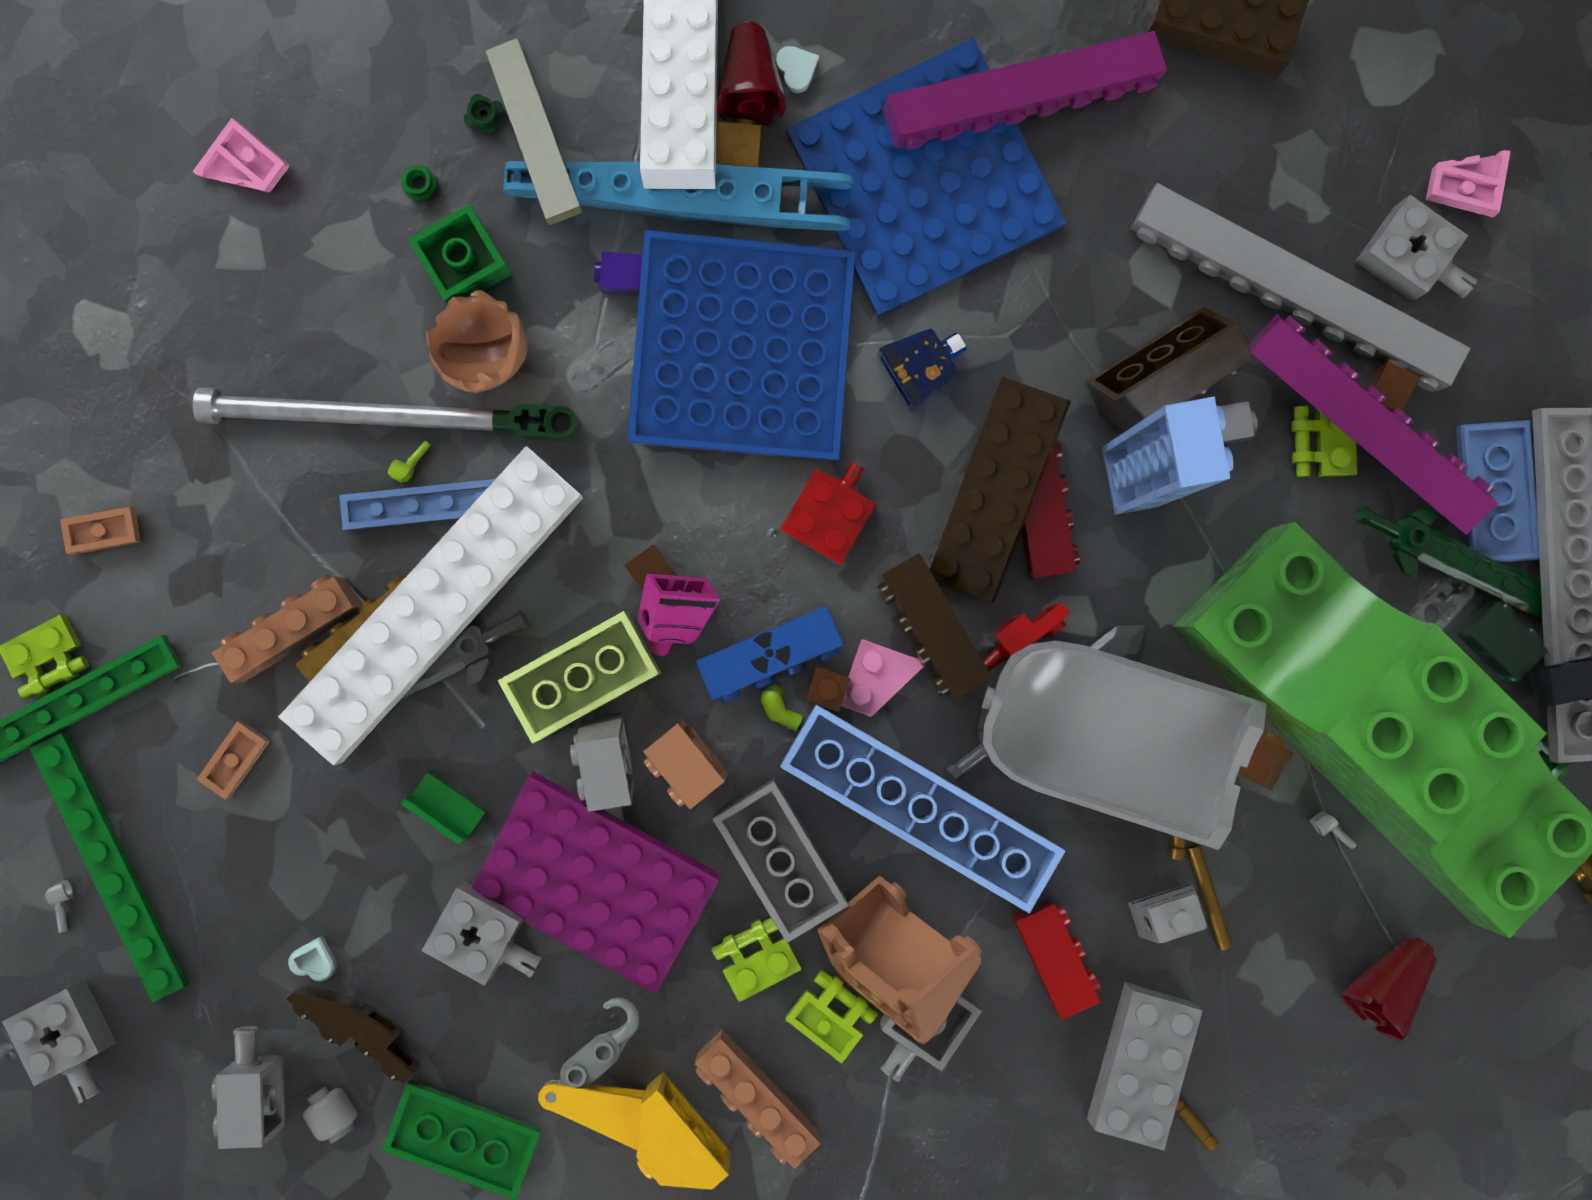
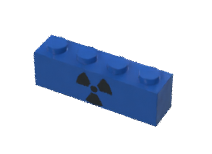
[696,606,843,704]

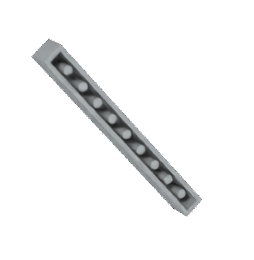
[1130,183,1471,392]

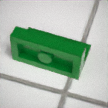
[401,771,488,845]

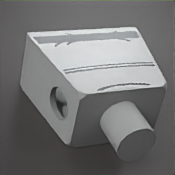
[1128,883,1207,944]

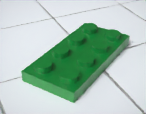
[382,1080,542,1200]

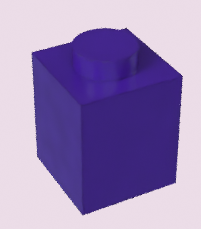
[594,251,643,297]

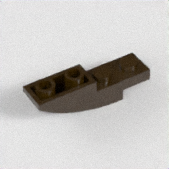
[287,986,421,1084]

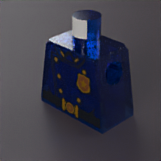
[877,328,967,411]

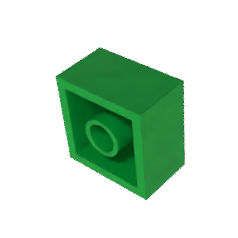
[408,204,512,304]

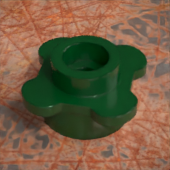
[464,94,504,134]

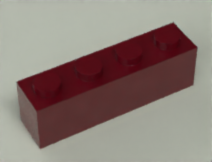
[1021,440,1080,580]

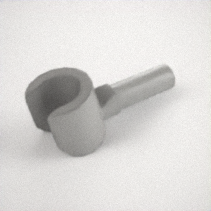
[1309,811,1357,849]
[45,880,74,933]

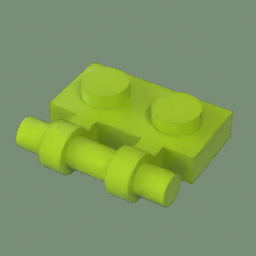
[1291,406,1357,477]
[0,615,89,700]
[711,917,802,1002]
[785,970,878,1064]

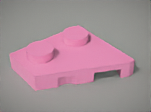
[192,118,290,193]
[1426,150,1511,217]
[841,639,924,717]

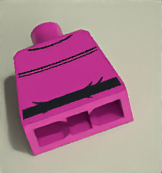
[638,574,720,656]

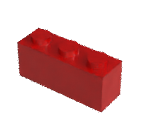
[1012,899,1101,1020]

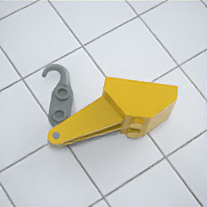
[538,997,732,1190]

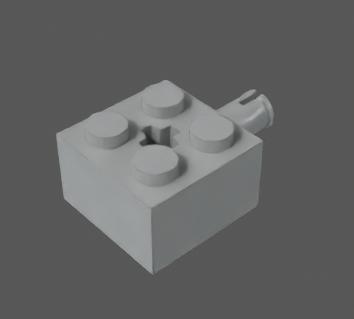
[1355,195,1478,302]
[570,714,635,821]
[422,881,542,986]
[2,980,117,1104]
[880,992,982,1082]
[212,1026,285,1149]

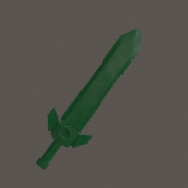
[1354,506,1542,618]

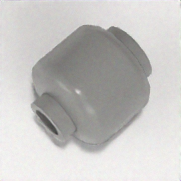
[302,1086,358,1144]

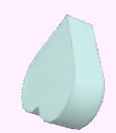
[776,46,819,93]
[288,935,337,981]

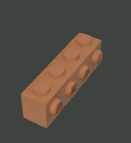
[212,575,362,683]
[695,1029,821,1169]

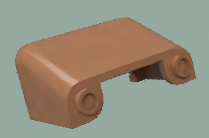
[817,875,981,1045]

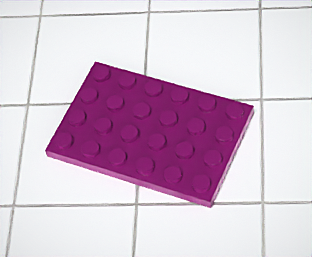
[472,771,722,994]

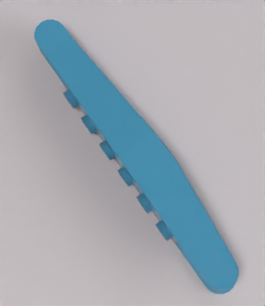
[503,161,855,231]

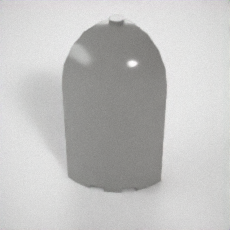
[982,640,1267,850]

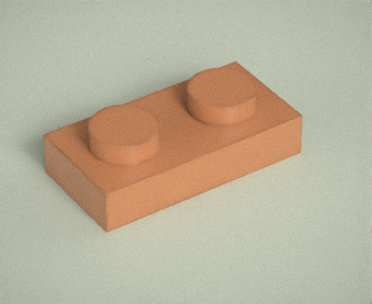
[60,507,141,555]
[196,721,271,800]

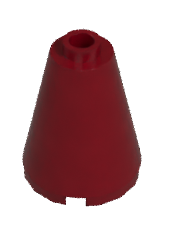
[717,21,786,125]
[1341,938,1437,1041]

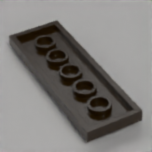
[930,376,1071,602]

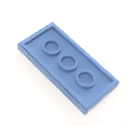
[1456,420,1540,563]

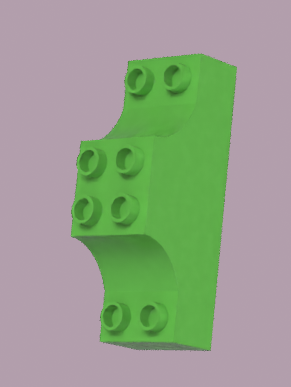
[1173,522,1592,938]

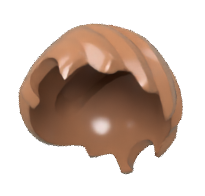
[426,290,528,393]

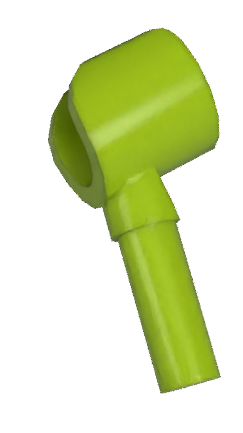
[388,441,431,483]

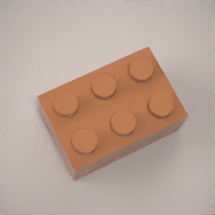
[643,719,729,810]

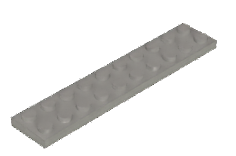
[1532,408,1592,763]

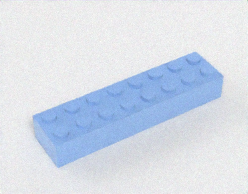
[1102,396,1233,515]
[780,704,1065,914]

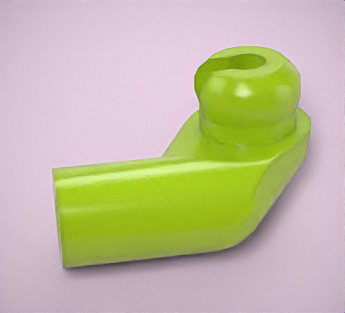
[761,683,803,731]

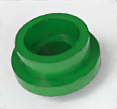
[401,165,437,201]

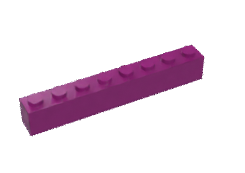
[882,31,1167,149]
[1248,314,1498,535]

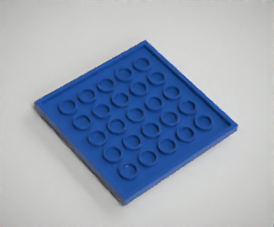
[786,37,1066,317]
[627,230,855,462]

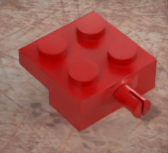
[780,462,876,566]
[982,602,1071,672]

